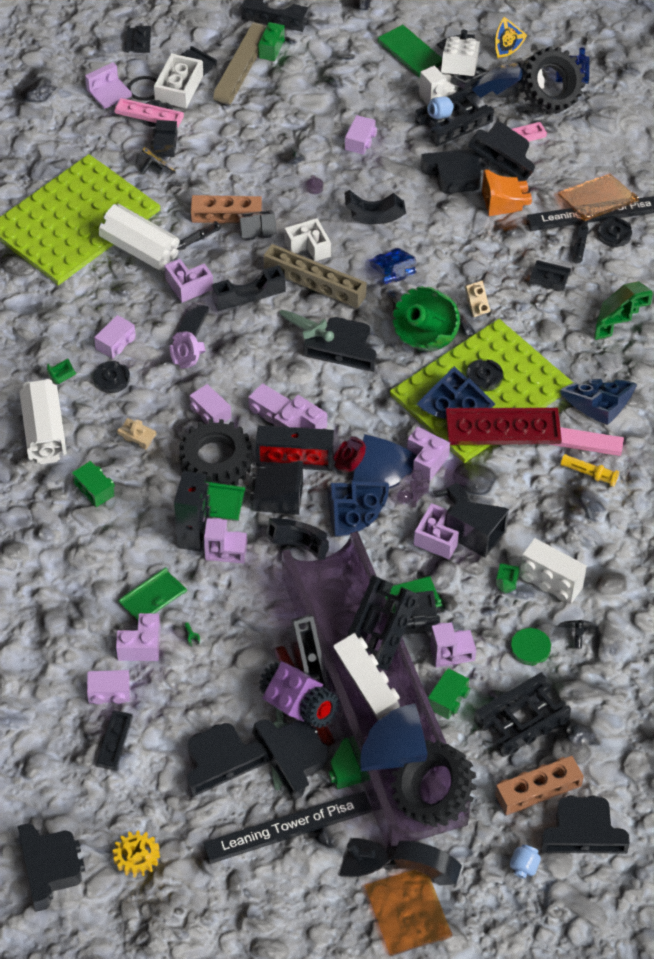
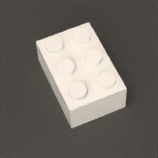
[441,37,480,76]
[154,53,203,108]
[520,538,587,604]

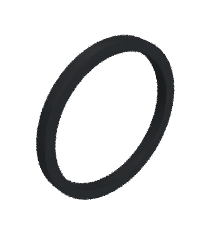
[128,76,157,101]

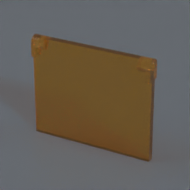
[558,173,639,221]
[365,870,453,956]

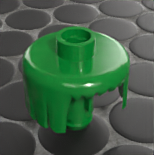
[392,286,460,352]

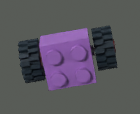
[259,661,339,728]

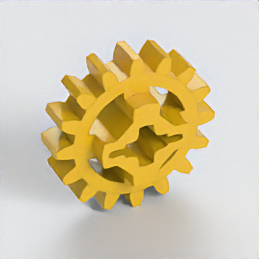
[113,830,160,878]

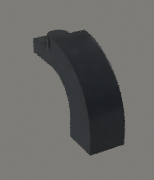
[344,189,406,224]
[266,518,329,560]
[384,840,462,886]

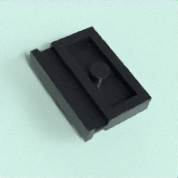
[126,25,152,53]
[180,46,217,76]
[530,260,571,291]

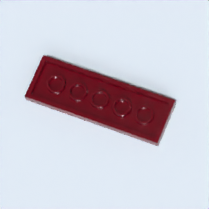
[445,407,562,445]

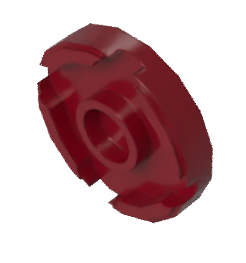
[334,436,366,473]

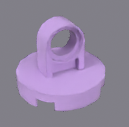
[170,331,206,369]

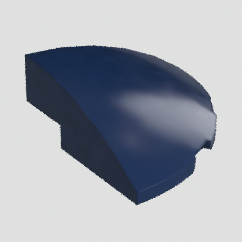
[472,63,522,98]
[416,366,495,419]
[560,379,637,425]
[353,434,418,489]
[327,481,389,537]
[360,704,427,771]

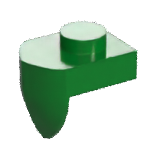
[47,358,76,384]
[496,563,520,593]

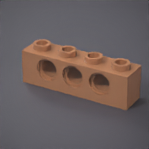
[191,195,262,223]
[495,756,584,816]

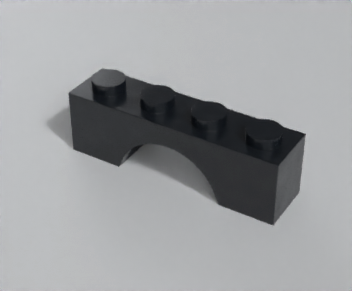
[241,0,309,32]
[211,265,286,311]

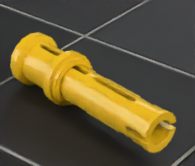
[560,454,619,487]

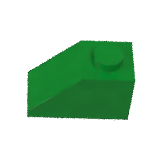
[328,738,362,790]

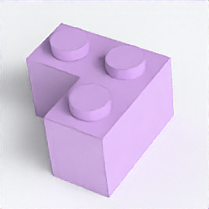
[164,259,213,303]
[274,395,327,429]
[407,426,450,482]
[414,503,459,559]
[204,518,247,564]
[116,614,161,661]
[430,622,476,668]

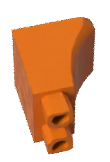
[482,169,532,216]

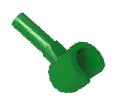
[184,622,200,647]

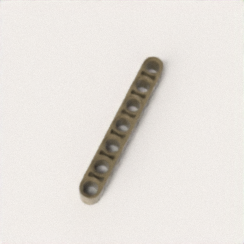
[213,22,267,105]

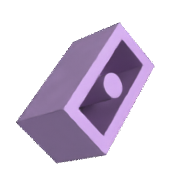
[345,115,377,155]
[94,315,136,359]
[248,383,291,424]
[190,384,231,424]
[87,670,130,704]

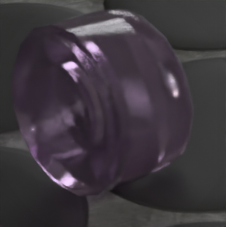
[306,175,324,194]

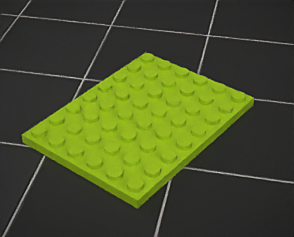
[0,154,161,286]
[390,319,574,463]

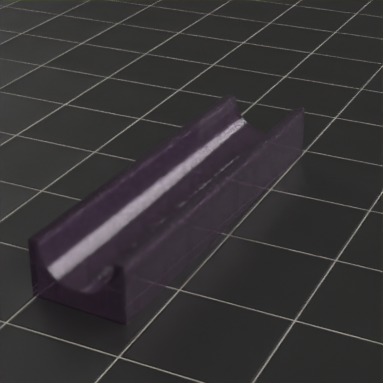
[282,531,471,847]

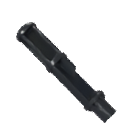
[572,219,589,263]
[177,221,221,250]

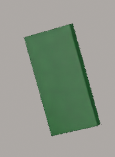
[377,24,442,77]

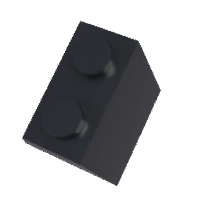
[250,461,303,515]
[445,500,509,558]

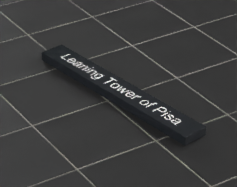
[527,196,654,231]
[203,791,372,864]

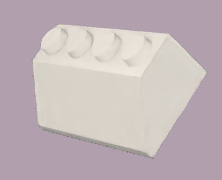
[333,633,400,720]

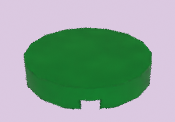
[511,628,551,666]

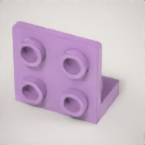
[85,62,132,109]

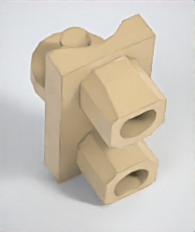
[464,280,490,317]
[117,418,157,450]

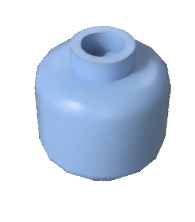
[427,96,453,119]
[509,844,541,879]

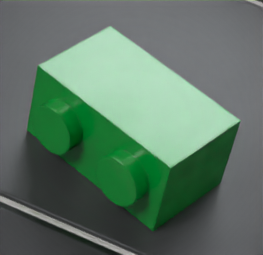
[259,22,285,62]
[72,461,115,507]
[427,668,471,720]

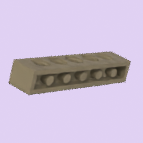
[263,244,367,309]

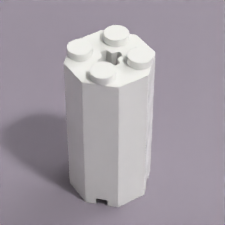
[99,204,180,271]
[19,379,67,464]

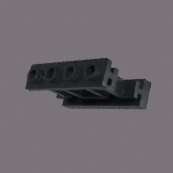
[415,86,494,147]
[346,575,419,671]
[474,672,571,757]

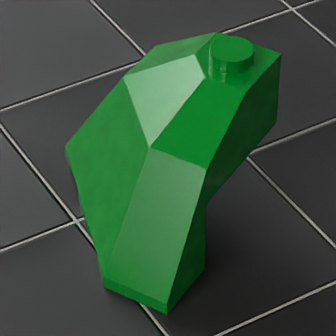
[594,281,653,340]

